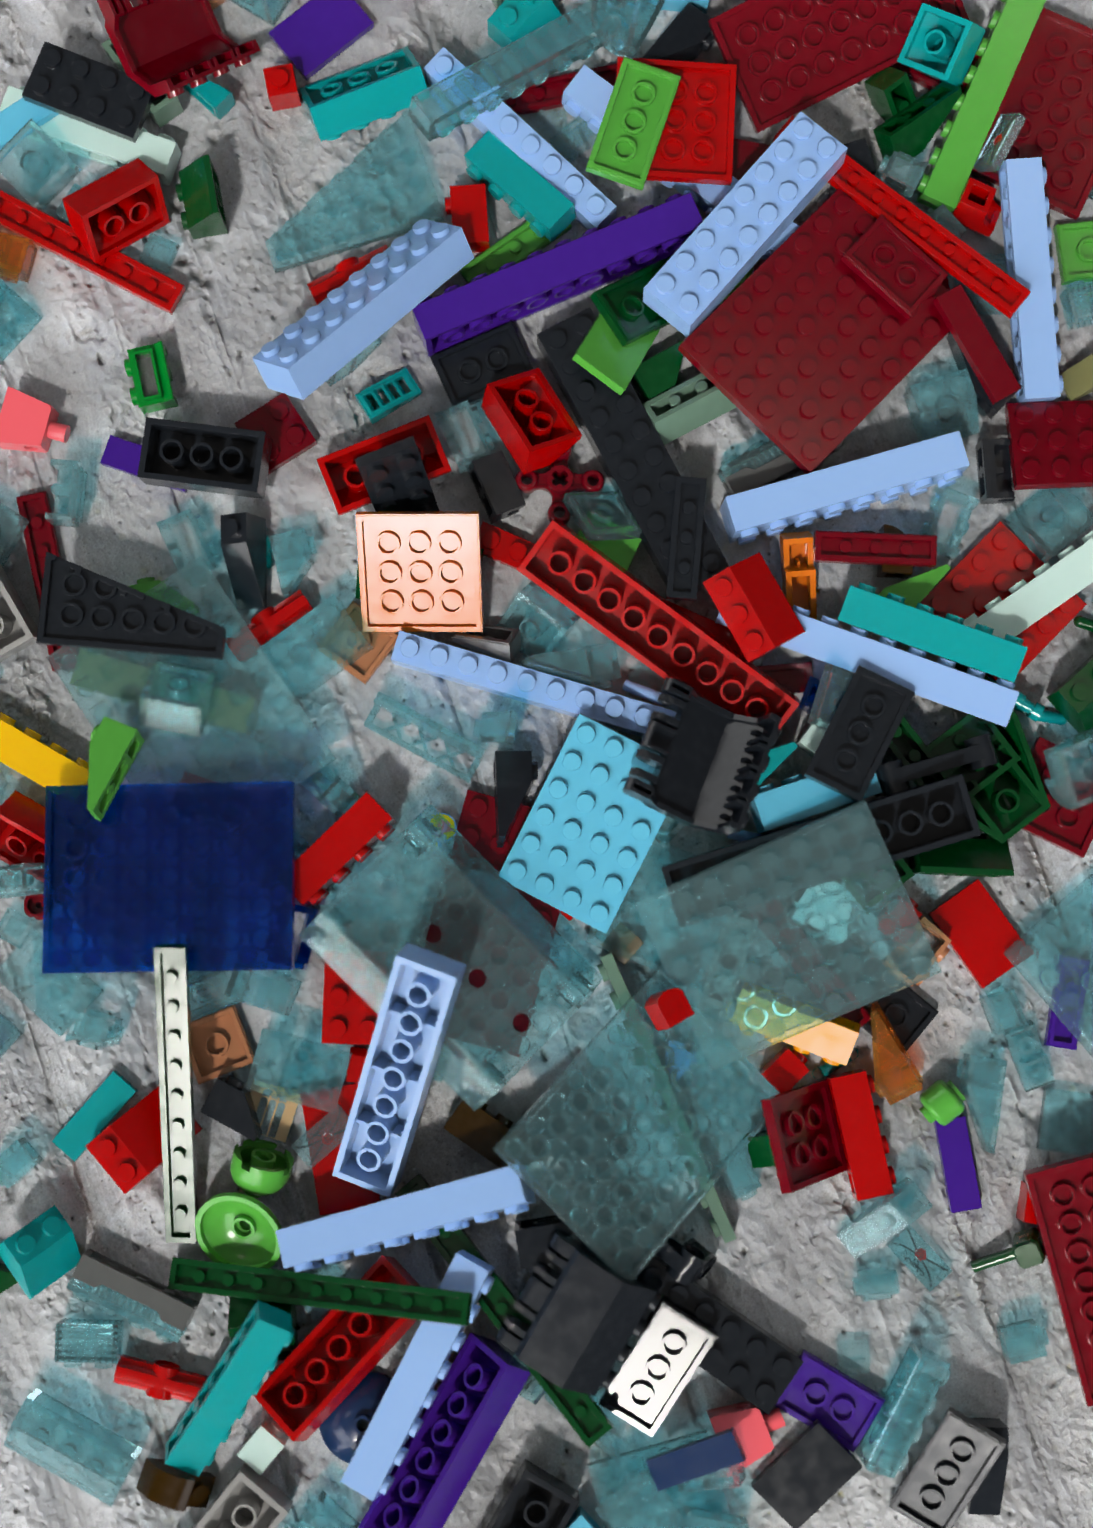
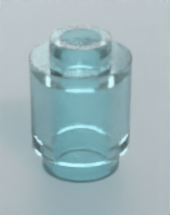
[852,1267,900,1302]

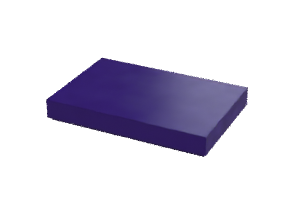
[268,0,374,81]
[775,1349,885,1453]

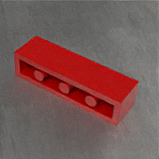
[825,1069,896,1201]

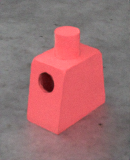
[0,387,71,453]
[707,1401,786,1475]

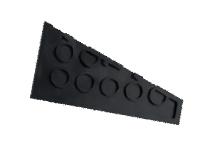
[36,551,226,660]

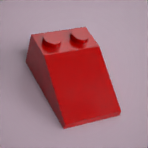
[85,1086,203,1194]

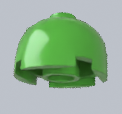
[230,1139,294,1198]

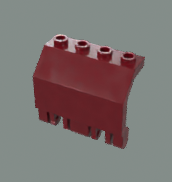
[97,0,260,99]

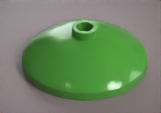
[194,1192,282,1269]

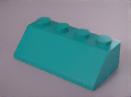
[298,46,431,141]

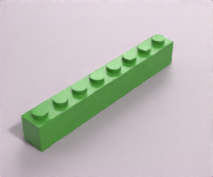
[916,0,1046,216]

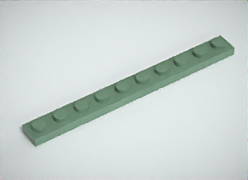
[597,952,737,1244]

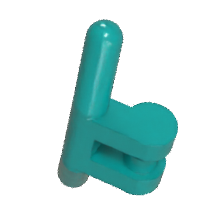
[988,677,1067,725]

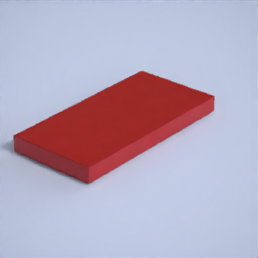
[300,1083,381,1216]

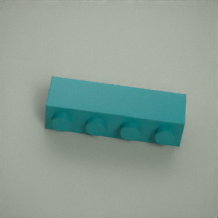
[464,131,576,242]

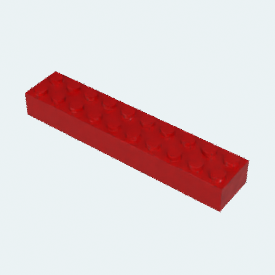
[517,518,800,729]

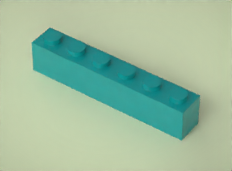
[838,582,1028,683]
[165,1300,294,1477]

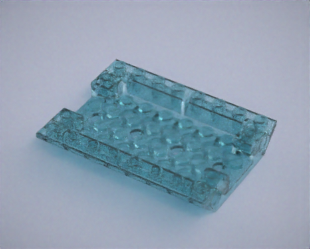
[298,804,604,1111]

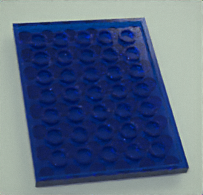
[42,781,295,974]

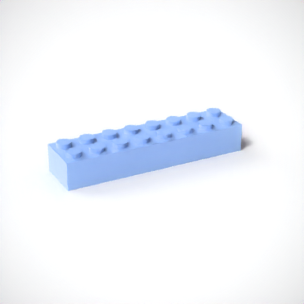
[643,112,848,338]
[252,219,474,400]
[720,431,970,545]
[332,943,467,1198]
[276,1164,536,1273]

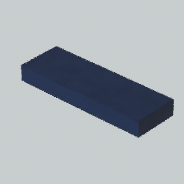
[646,1427,746,1491]

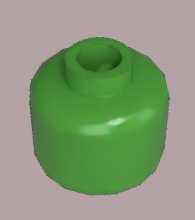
[919,1079,966,1126]

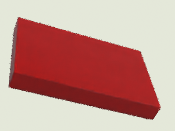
[928,879,1032,989]

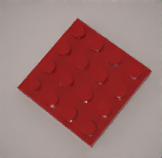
[616,57,737,185]
[920,521,1087,682]

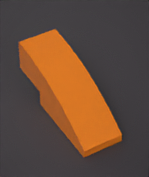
[779,531,817,619]

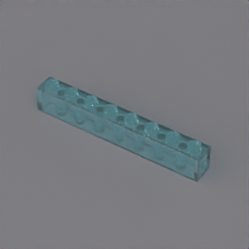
[408,0,622,142]

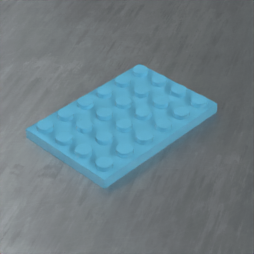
[497,713,666,934]

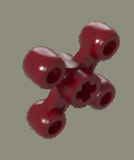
[515,447,605,525]

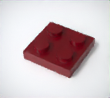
[234,393,317,475]

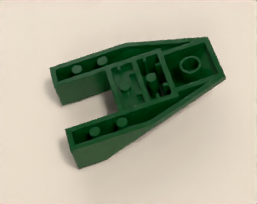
[886,657,1051,844]

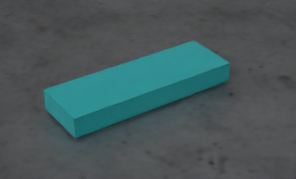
[52,1070,138,1162]

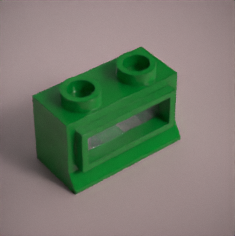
[124,341,179,414]

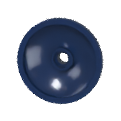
[319,1370,392,1463]

